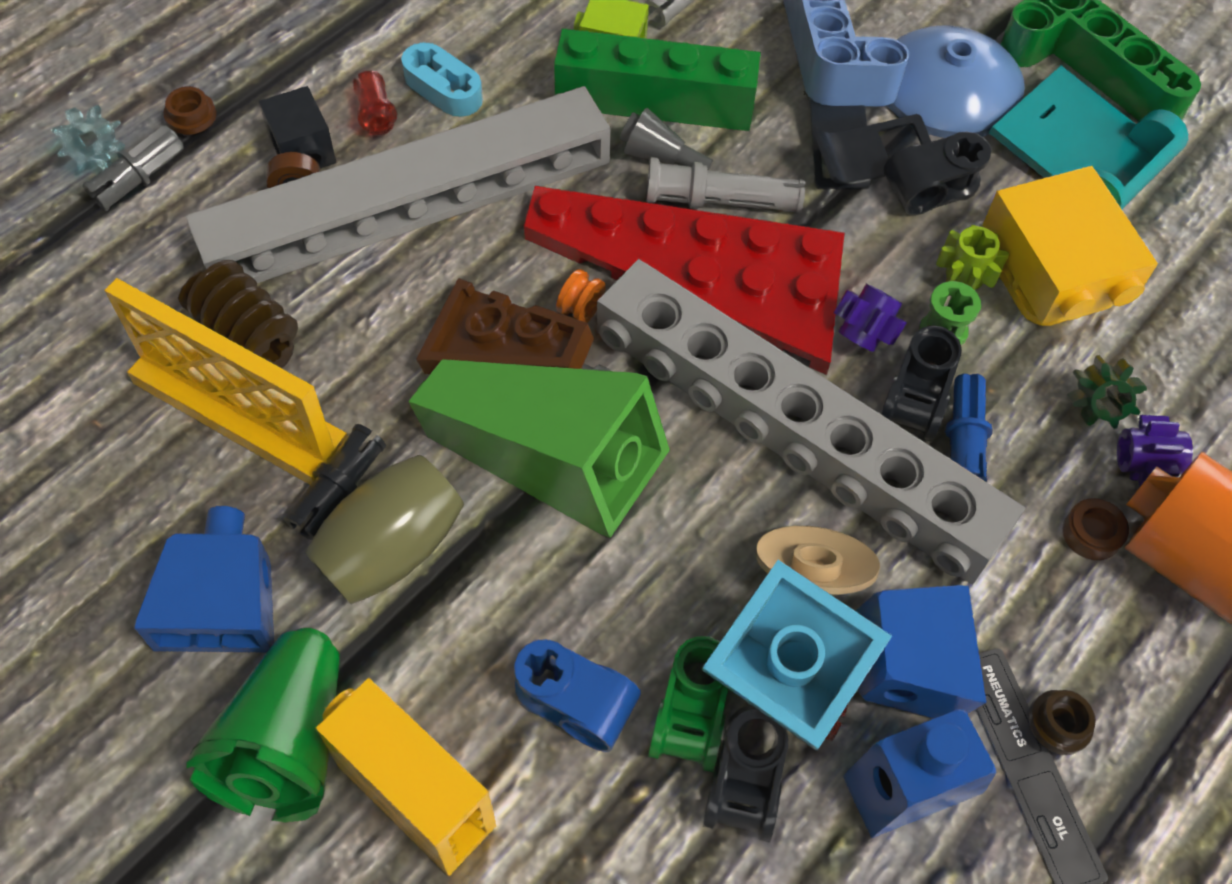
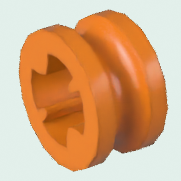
[556,269,606,323]

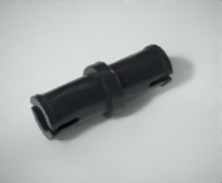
[283,424,386,540]

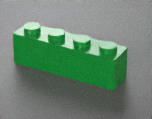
[554,29,761,132]

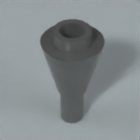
[620,108,713,170]

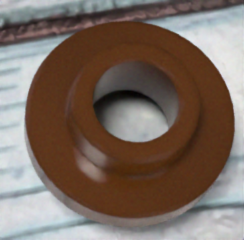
[163,86,217,135]

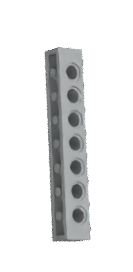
[597,259,1026,585]

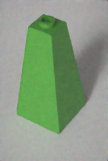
[408,359,670,538]

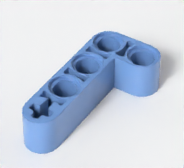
[783,0,909,106]

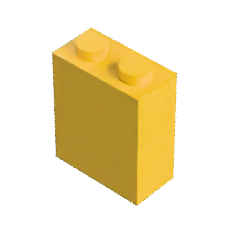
[316,677,497,877]

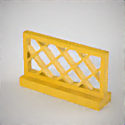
[104,278,348,485]

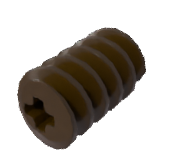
[178,260,299,368]

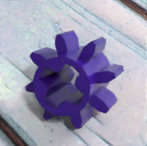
[833,283,907,352]
[1116,415,1193,487]

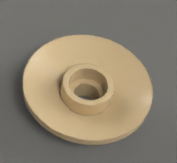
[756,526,880,594]

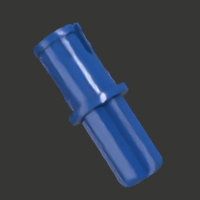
[945,373,993,482]

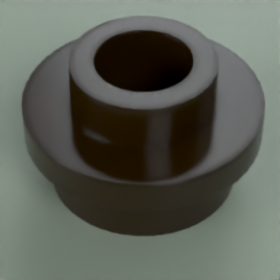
[1028,690,1096,755]

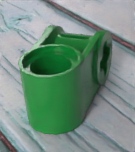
[648,636,728,773]

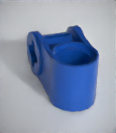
[514,639,641,752]

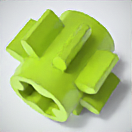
[936,225,1009,290]

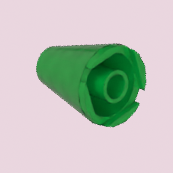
[186,628,340,823]

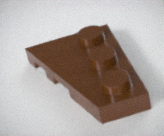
[416,278,594,374]

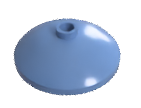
[887,25,1025,138]

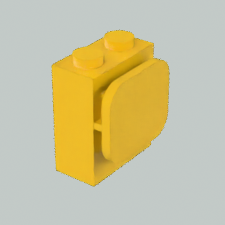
[982,166,1158,326]

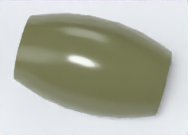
[305,455,464,605]

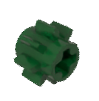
[1067,355,1147,429]

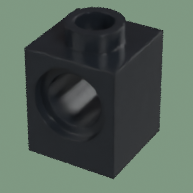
[258,86,337,169]

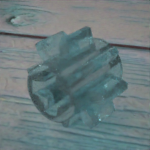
[52,105,125,172]

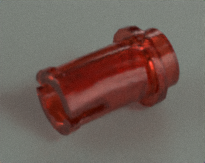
[353,71,397,136]

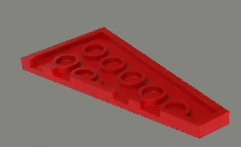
[524,186,845,375]

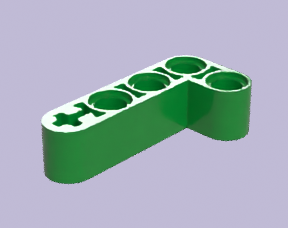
[1000,0,1201,121]

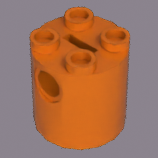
[1124,451,1232,625]

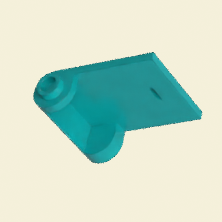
[989,65,1189,209]

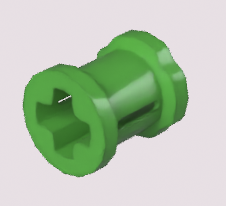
[919,281,981,345]

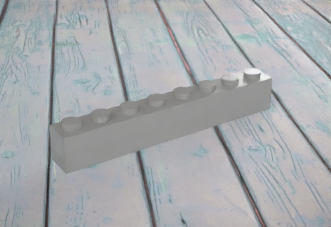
[185,86,611,283]

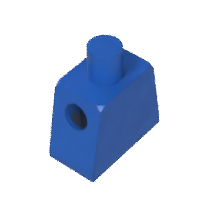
[135,506,274,653]
[855,585,987,719]
[843,709,997,838]

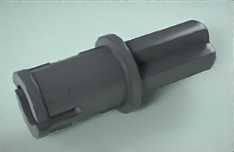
[82,126,184,212]

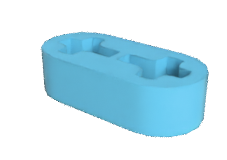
[401,42,483,117]

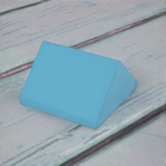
[702,560,892,751]

